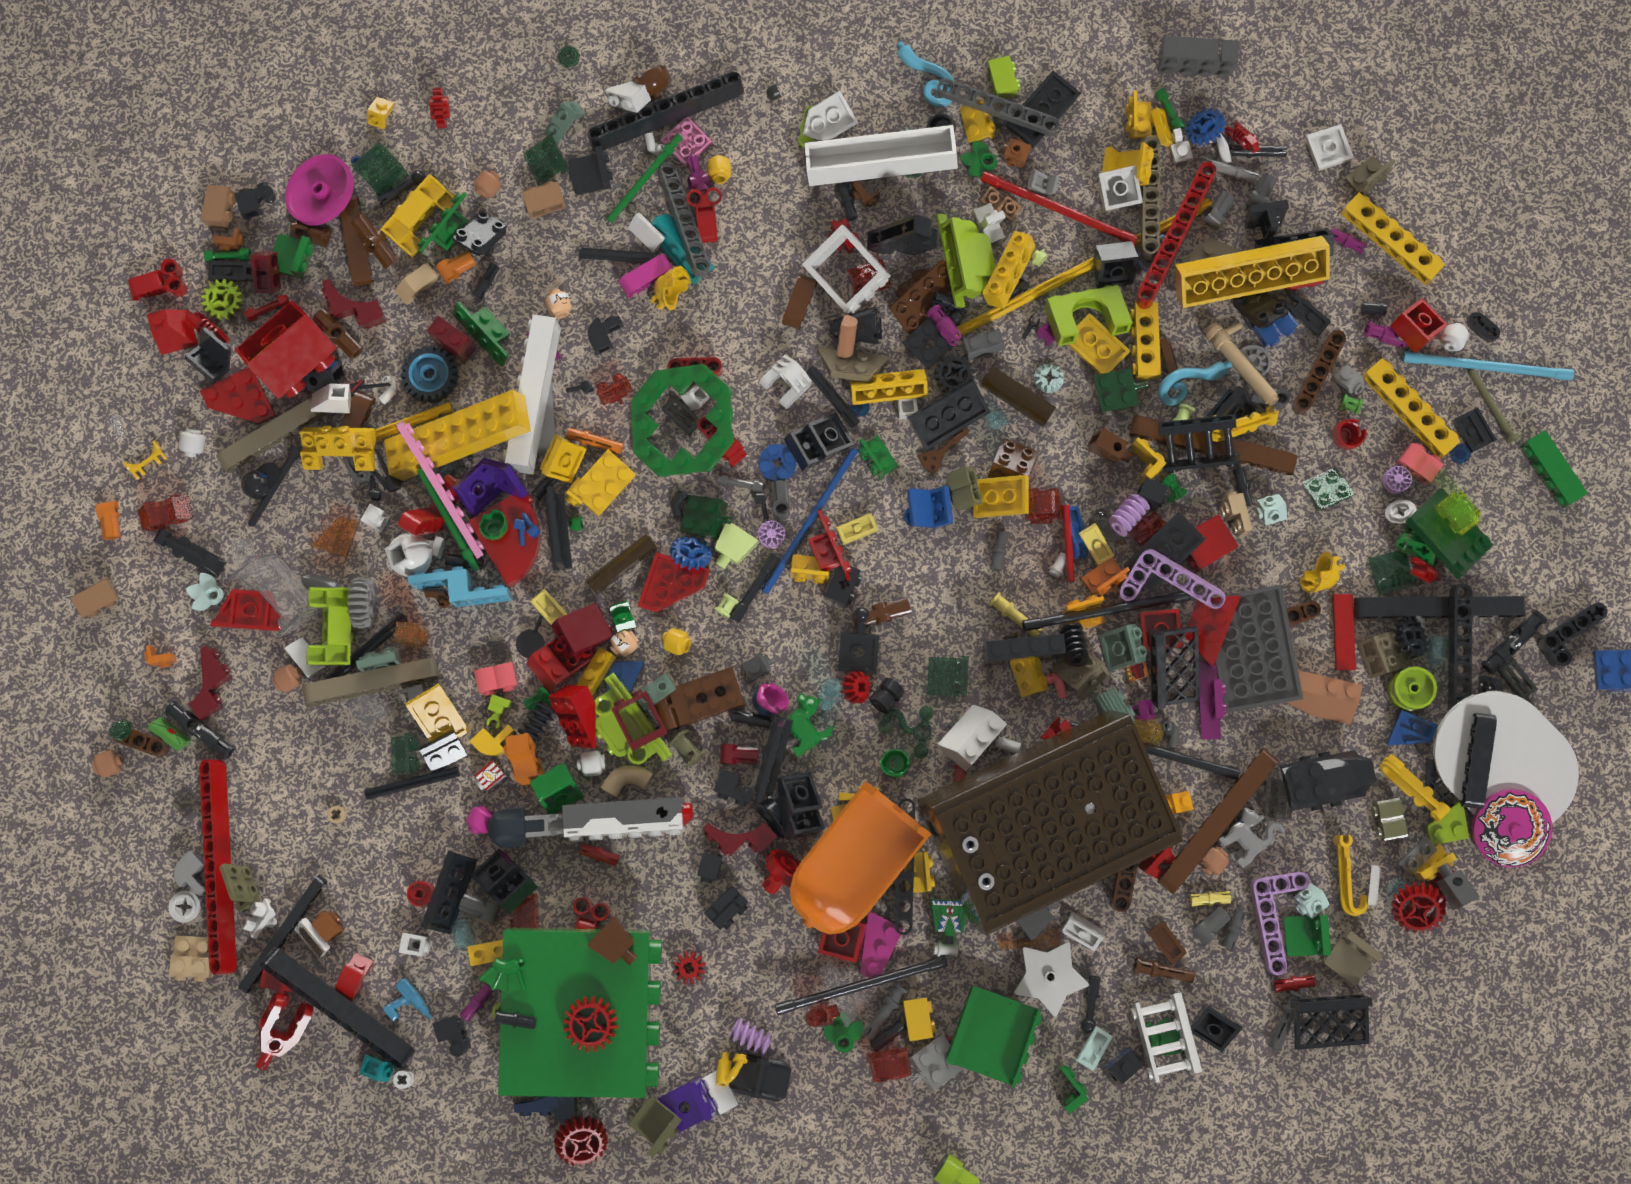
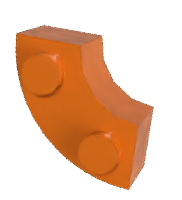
[504,733,543,786]

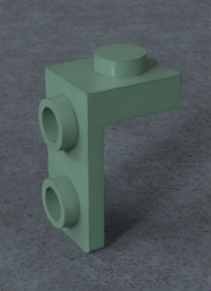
[544,101,585,143]
[636,674,676,711]

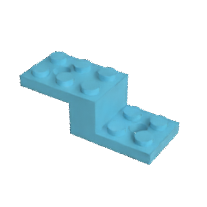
[408,567,513,607]

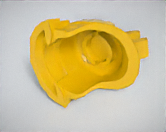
[650,266,691,310]
[1300,552,1345,594]

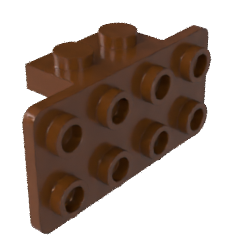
[889,260,952,335]

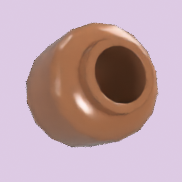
[474,170,501,199]
[272,664,303,693]
[92,749,124,778]
[1200,846,1229,876]

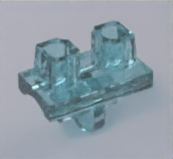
[818,678,842,711]

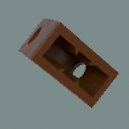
[1085,428,1133,463]
[587,915,638,965]

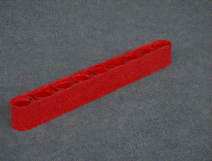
[1136,162,1217,309]

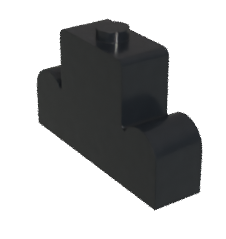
[867,214,937,256]

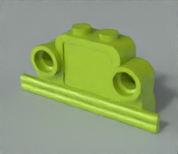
[936,214,996,308]
[594,672,673,764]

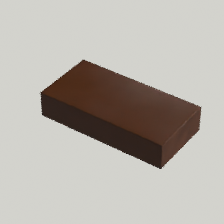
[1160,338,1178,374]
[1147,921,1187,965]

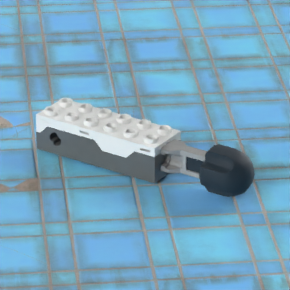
[487,797,693,848]

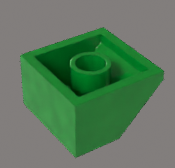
[530,763,584,814]

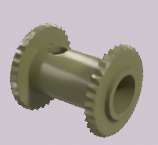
[668,729,707,768]

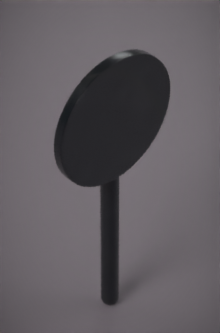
[516,614,545,658]

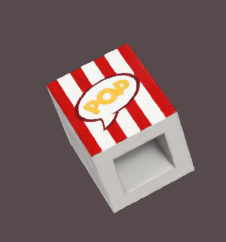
[474,760,507,791]

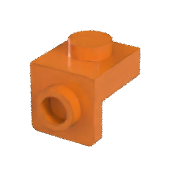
[144,645,177,668]

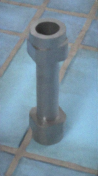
[717,473,764,493]

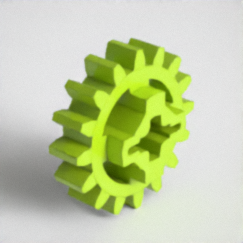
[201,279,244,321]

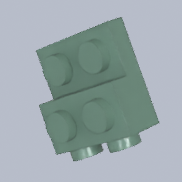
[1099,624,1147,672]
[356,647,403,672]

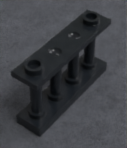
[1158,414,1241,473]

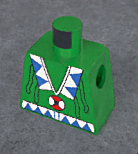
[931,899,966,944]

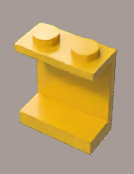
[1102,142,1154,186]

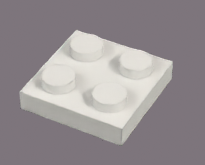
[1305,124,1354,171]

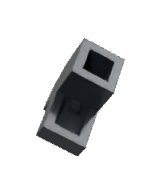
[588,315,624,356]

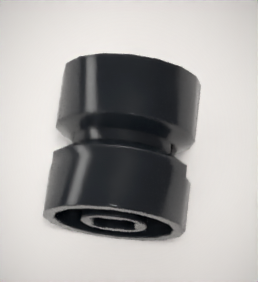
[869,678,905,714]

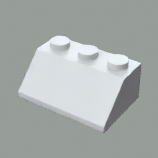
[936,705,1007,771]

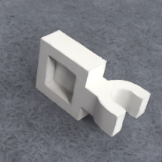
[1169,128,1193,164]

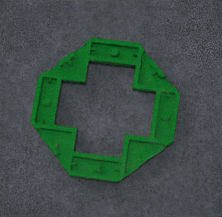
[631,364,734,478]

